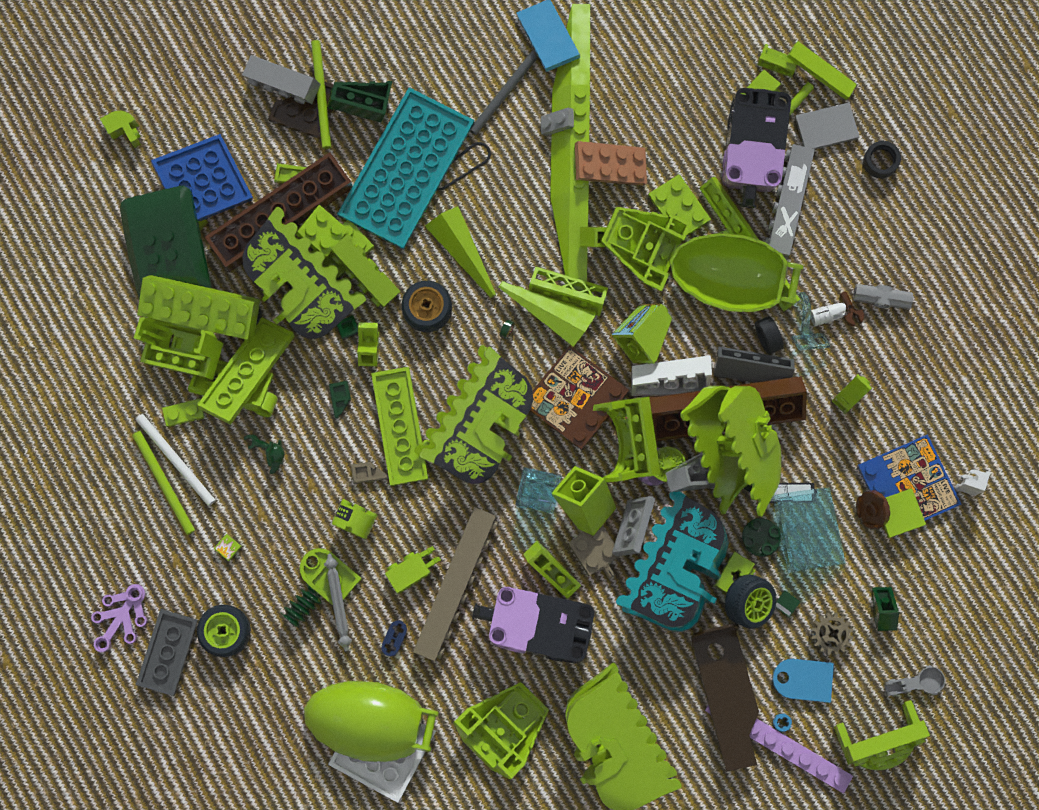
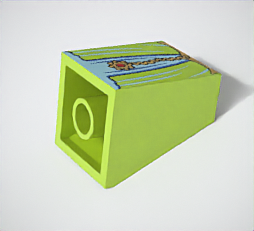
[612,304,672,364]

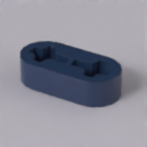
[381,620,407,657]

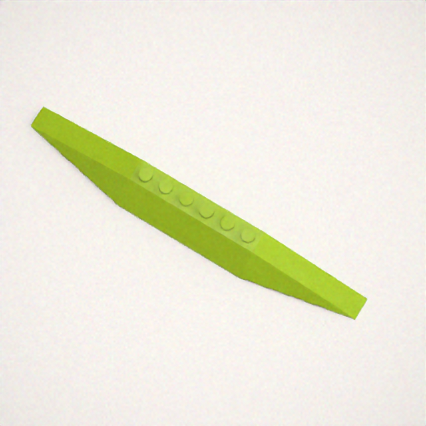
[550,4,590,290]

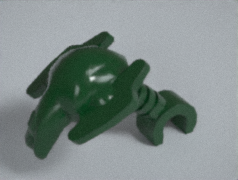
[244,434,285,474]

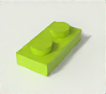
[162,398,205,427]

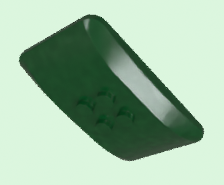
[120,186,212,300]

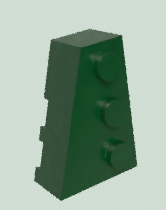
[327,81,392,123]

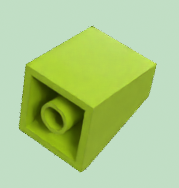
[551,466,616,536]

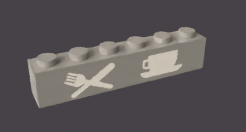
[765,144,815,260]

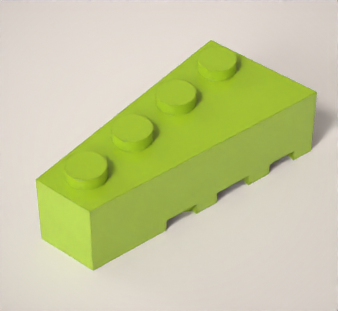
[331,233,400,308]

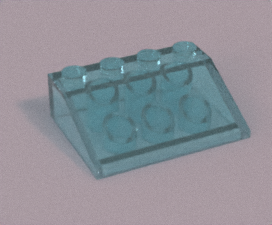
[773,487,846,574]

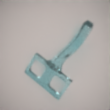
[792,292,831,350]

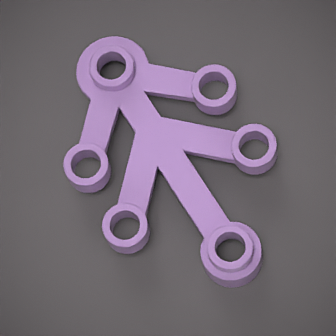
[91,584,148,652]

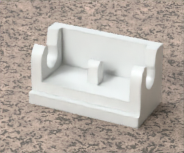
[955,470,990,496]

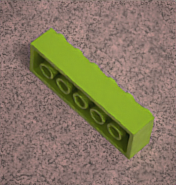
[137,275,260,340]

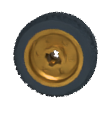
[402,280,452,332]

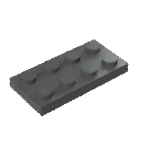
[136,609,199,696]

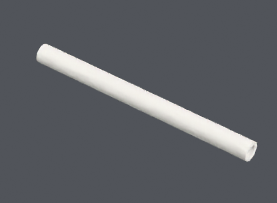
[135,414,216,506]

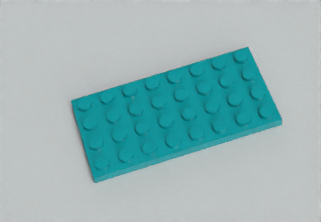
[337,87,475,250]

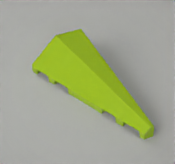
[425,206,496,298]
[498,281,597,347]

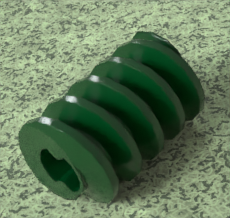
[280,584,322,628]

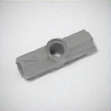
[853,284,914,310]

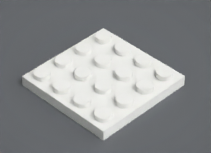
[328,723,436,803]

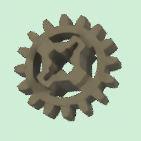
[810,613,854,655]

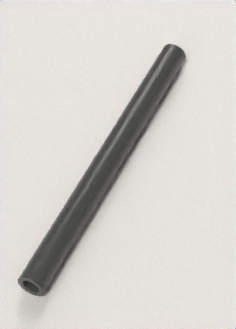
[470,49,538,135]

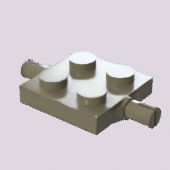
[568,523,620,579]

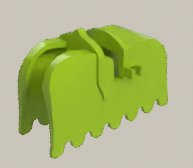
[680,386,781,517]
[565,662,682,810]

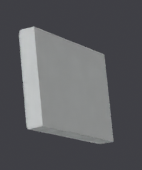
[795,103,860,149]
[612,496,655,557]

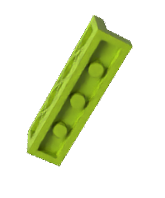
[528,267,608,316]

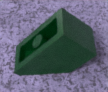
[872,587,899,631]

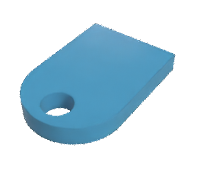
[772,659,834,703]

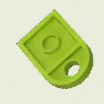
[300,548,362,605]

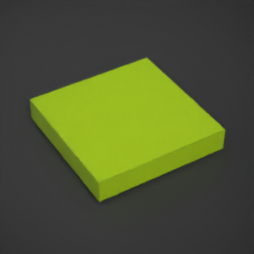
[884,488,926,538]

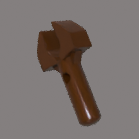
[840,292,864,327]

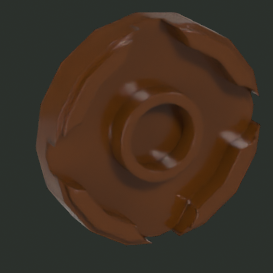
[856,490,890,529]

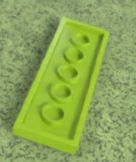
[197,317,295,425]
[371,367,429,486]

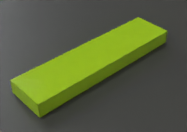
[787,41,857,100]

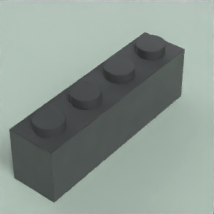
[714,346,795,383]

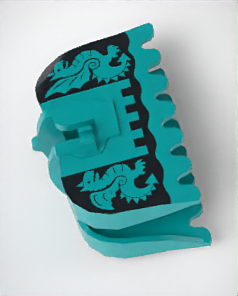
[616,491,729,632]

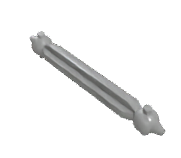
[324,554,352,651]

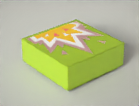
[214,534,242,561]

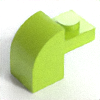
[100,111,141,148]
[357,322,379,366]

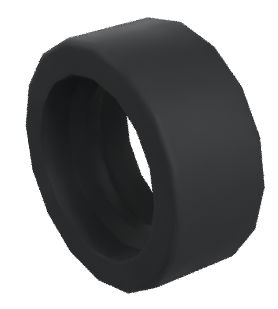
[863,141,901,179]
[755,316,784,354]

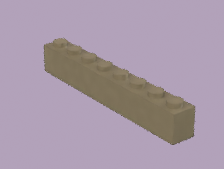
[413,507,498,662]

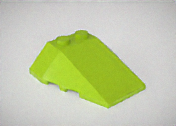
[601,207,692,291]
[453,682,549,780]

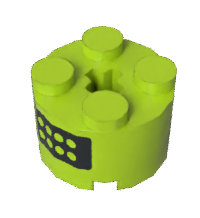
[331,499,378,540]

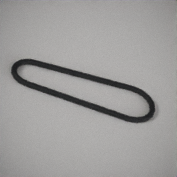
[437,142,491,191]

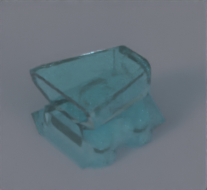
[515,467,562,513]

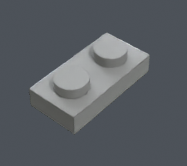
[541,107,574,136]

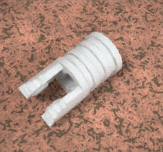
[810,303,846,327]

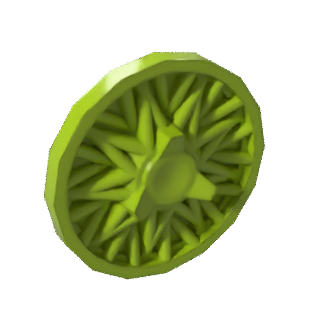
[655,446,686,482]

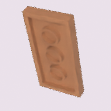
[575,141,647,186]

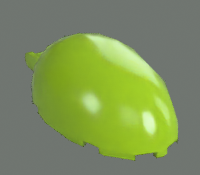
[670,233,804,312]
[304,681,439,762]

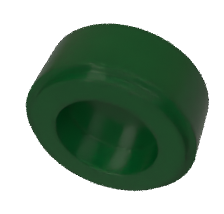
[499,320,515,340]

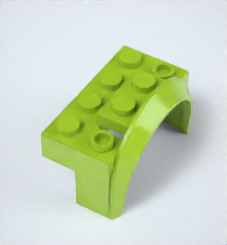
[134,317,223,380]
[593,397,660,482]
[834,700,930,770]

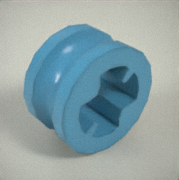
[773,714,792,732]

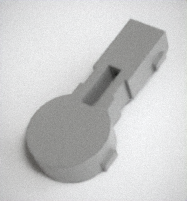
[884,665,945,697]

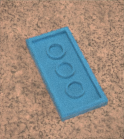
[516,0,580,72]

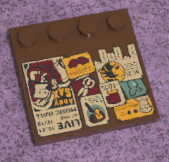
[530,346,630,451]

